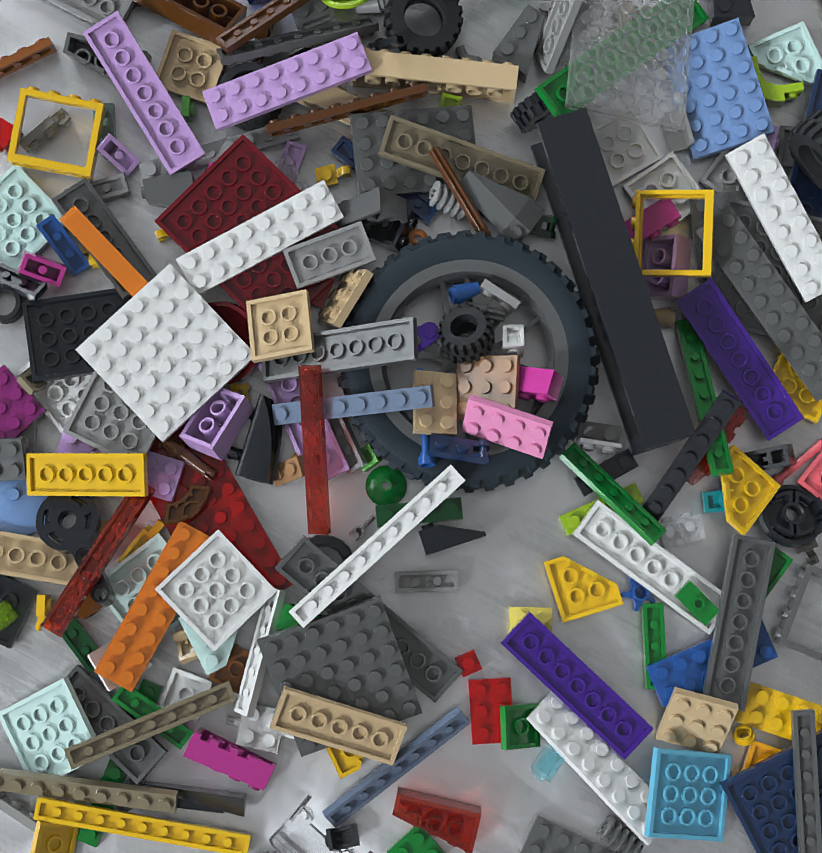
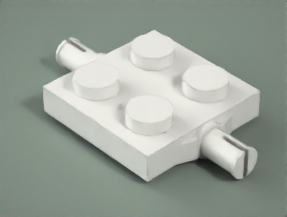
[226,704,294,754]

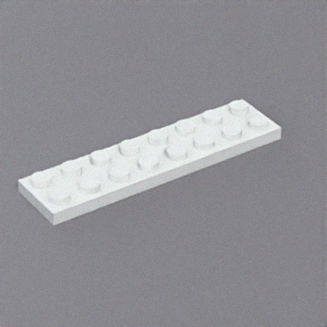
[725,133,822,303]
[176,180,344,295]
[573,500,722,635]
[526,691,655,845]

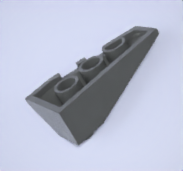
[460,170,545,243]

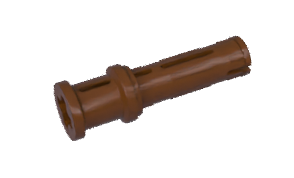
[158,436,218,481]

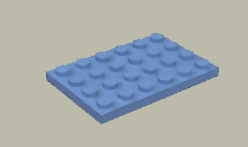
[661,18,775,161]

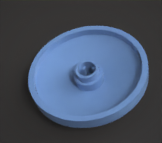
[0,480,49,536]

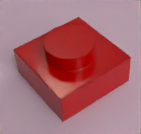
[454,649,482,677]

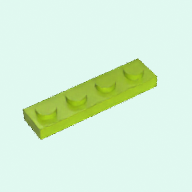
[559,483,644,536]

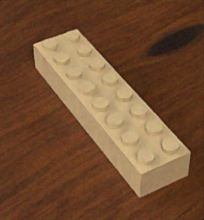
[352,47,519,103]

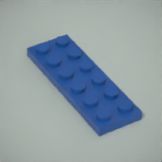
[645,620,778,707]

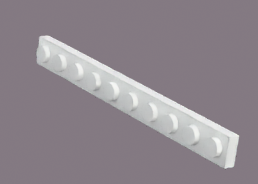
[289,465,466,628]

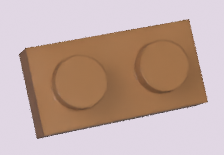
[274,455,309,487]

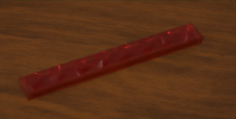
[298,365,331,535]
[41,485,156,637]

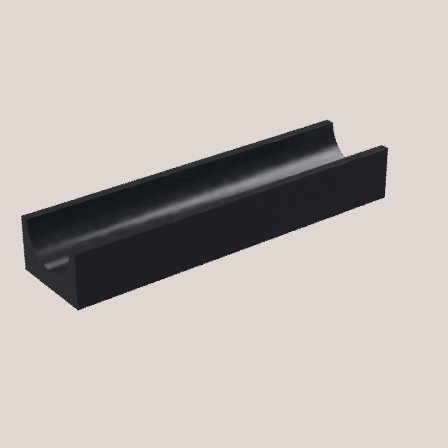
[530,107,696,456]

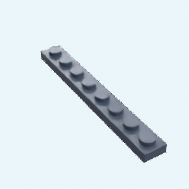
[272,385,435,425]
[322,706,471,828]

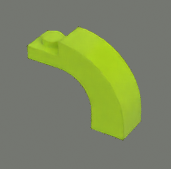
[751,56,804,108]

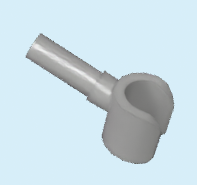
[349,515,375,541]

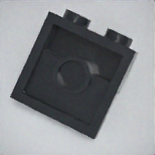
[365,208,418,252]

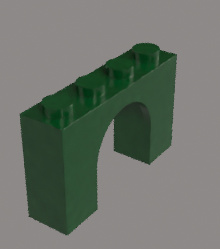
[375,497,463,529]

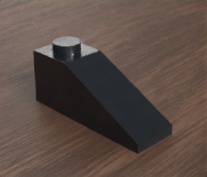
[744,444,796,470]
[418,522,486,556]

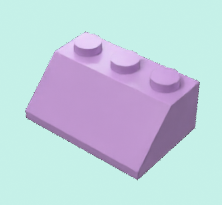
[642,234,692,302]

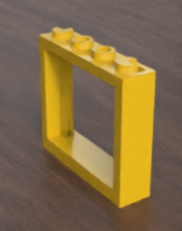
[7,86,106,180]
[631,190,715,277]

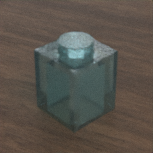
[530,746,564,782]

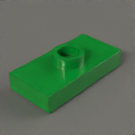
[674,580,718,626]

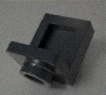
[325,823,360,851]

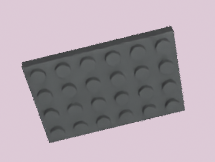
[349,105,476,195]

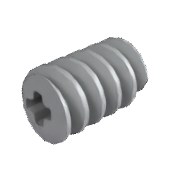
[429,181,466,220]

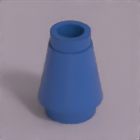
[448,282,481,305]

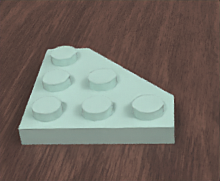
[748,21,822,86]
[178,617,239,675]

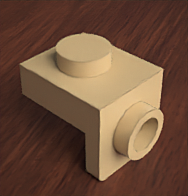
[172,628,198,664]

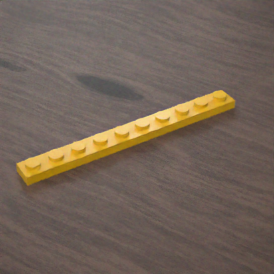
[33,796,251,853]

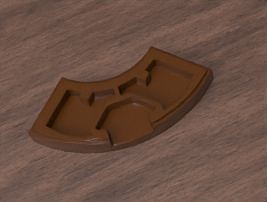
[164,484,212,525]

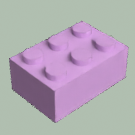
[179,388,254,461]

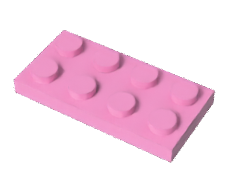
[462,394,553,459]

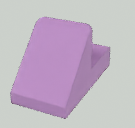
[96,133,140,176]

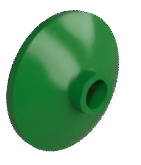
[365,465,407,505]

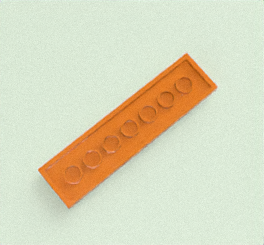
[94,522,210,692]

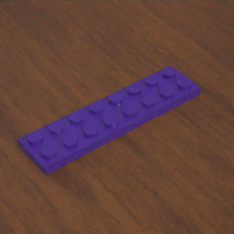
[675,278,804,441]
[500,611,654,760]

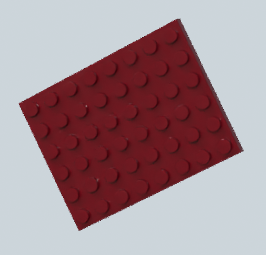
[154,134,340,312]

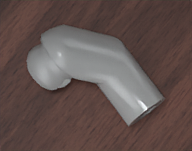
[455,45,482,62]

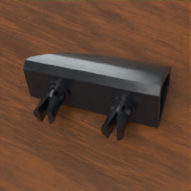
[227,394,282,485]

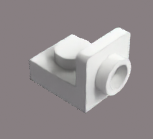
[502,325,524,358]

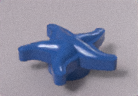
[620,576,656,612]

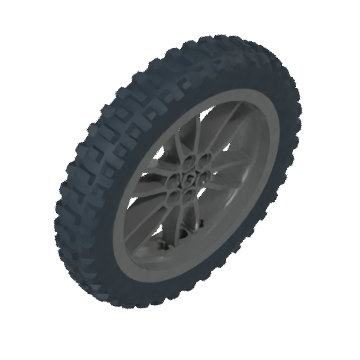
[337,230,601,493]

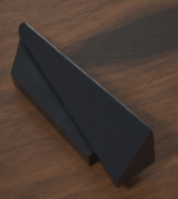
[143,781,247,817]

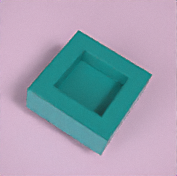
[701,490,725,513]

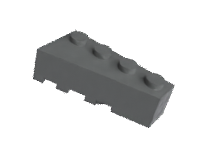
[63,32,152,79]

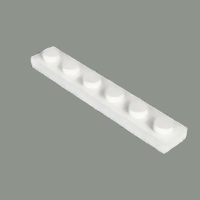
[234,588,286,717]

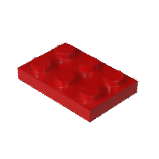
[468,677,512,745]

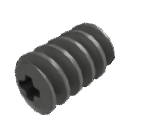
[596,815,643,853]

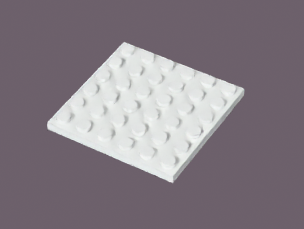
[75,263,252,443]

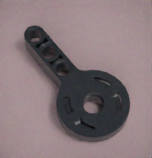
[759,485,822,548]
[36,496,115,607]

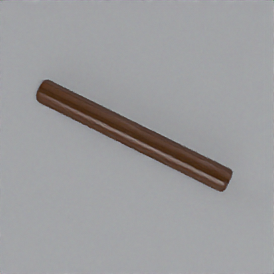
[429,146,491,236]

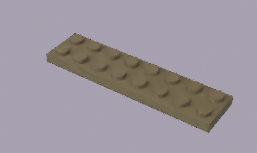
[378,115,546,202]

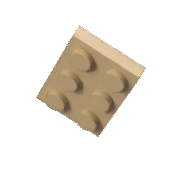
[413,370,457,437]

